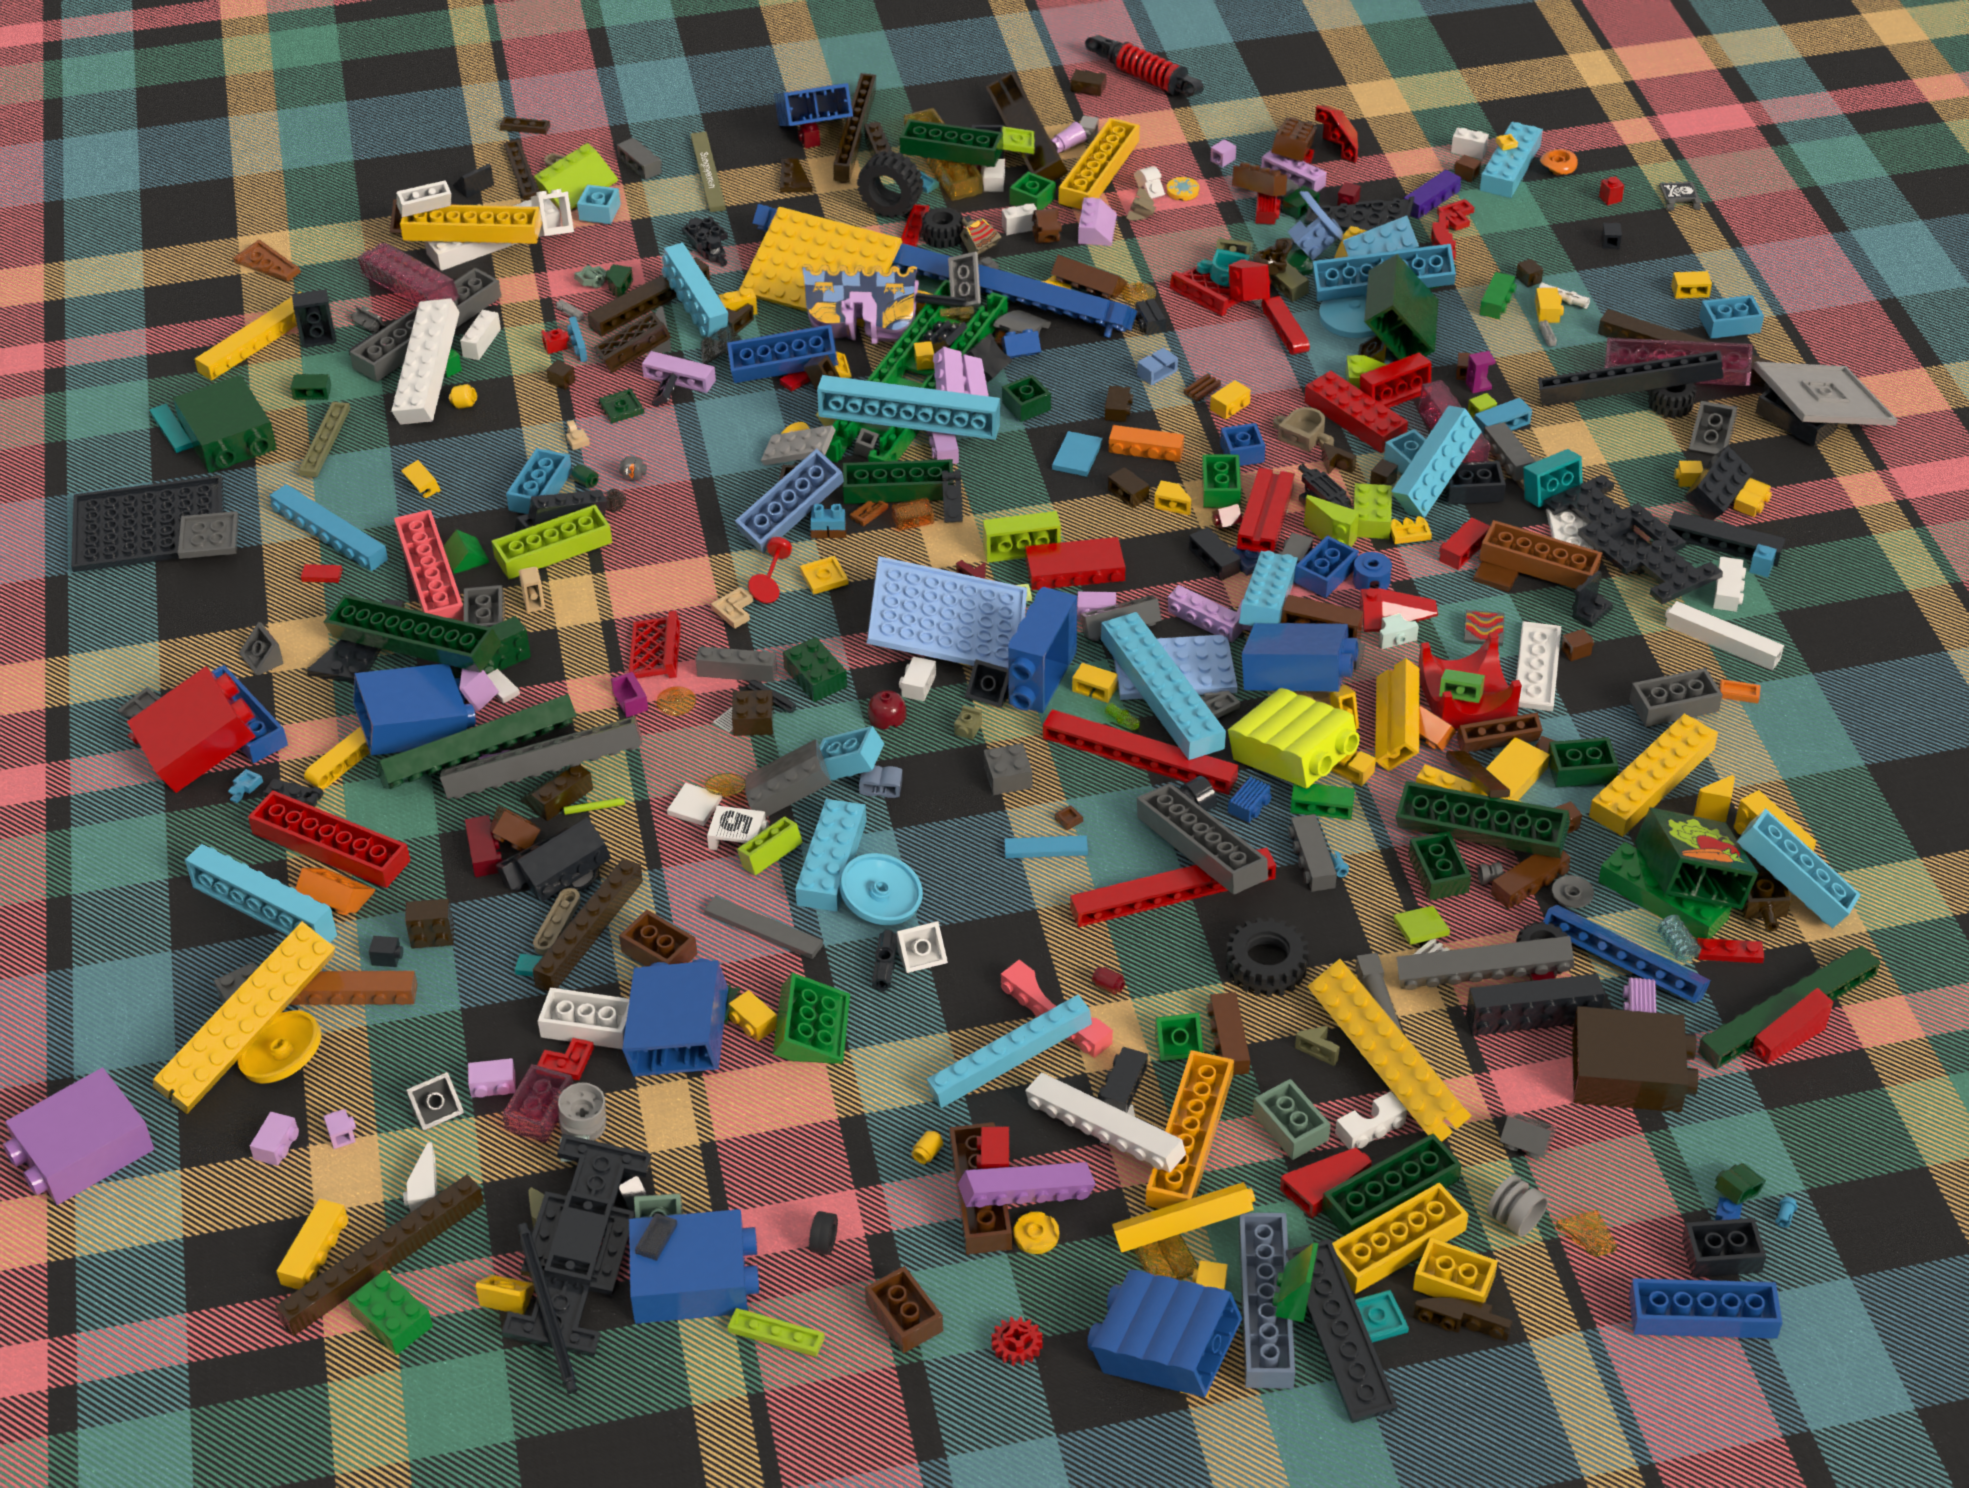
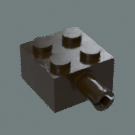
[1742,869,1791,931]

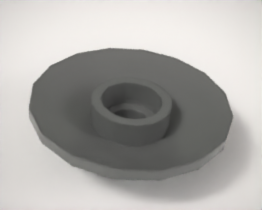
[1552,875,1594,908]

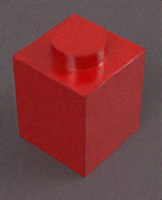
[1599,176,1624,206]

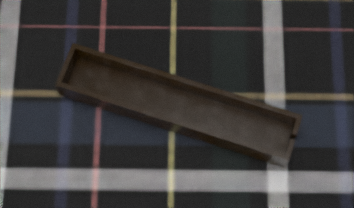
[986,71,1069,181]

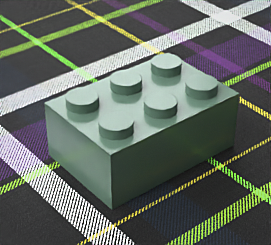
[1253,1079,1331,1160]

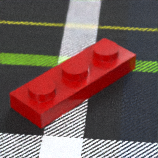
[1696,938,1764,963]

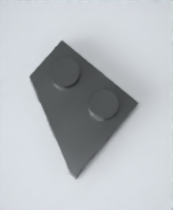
[117,687,160,718]

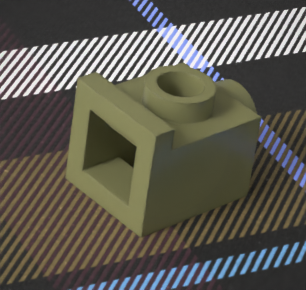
[954,705,982,740]

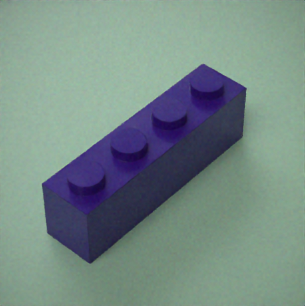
[1404,170,1461,219]

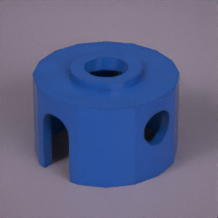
[1353,552,1392,591]

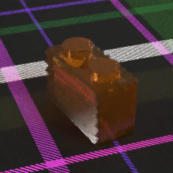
[892,498,934,531]

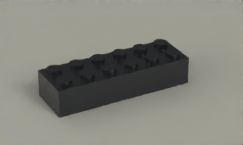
[1465,974,1605,1036]

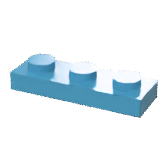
[567,317,588,362]

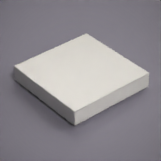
[667,783,722,826]

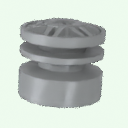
[558,1083,606,1141]
[1487,1175,1548,1237]

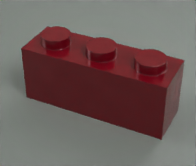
[465,815,502,877]

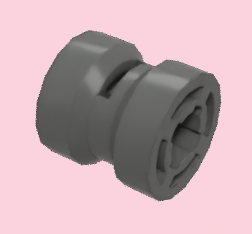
[1478,862,1503,885]

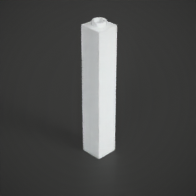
[1665,601,1784,671]

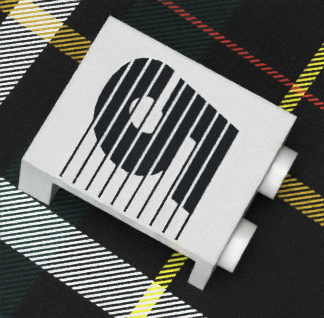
[707,806,769,850]

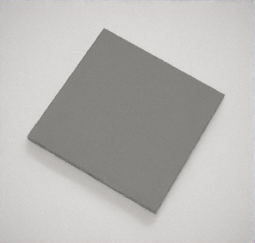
[1753,362,1898,426]

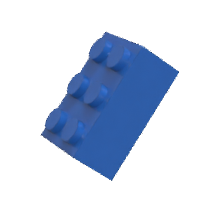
[1294,535,1359,598]

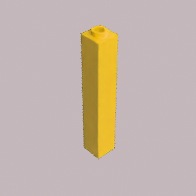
[1112,1182,1256,1253]

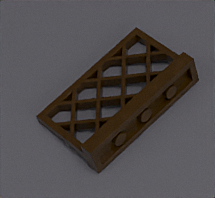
[594,312,671,373]

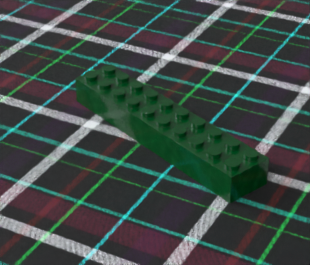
[323,594,502,673]
[375,694,577,790]

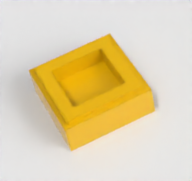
[1495,134,1518,151]

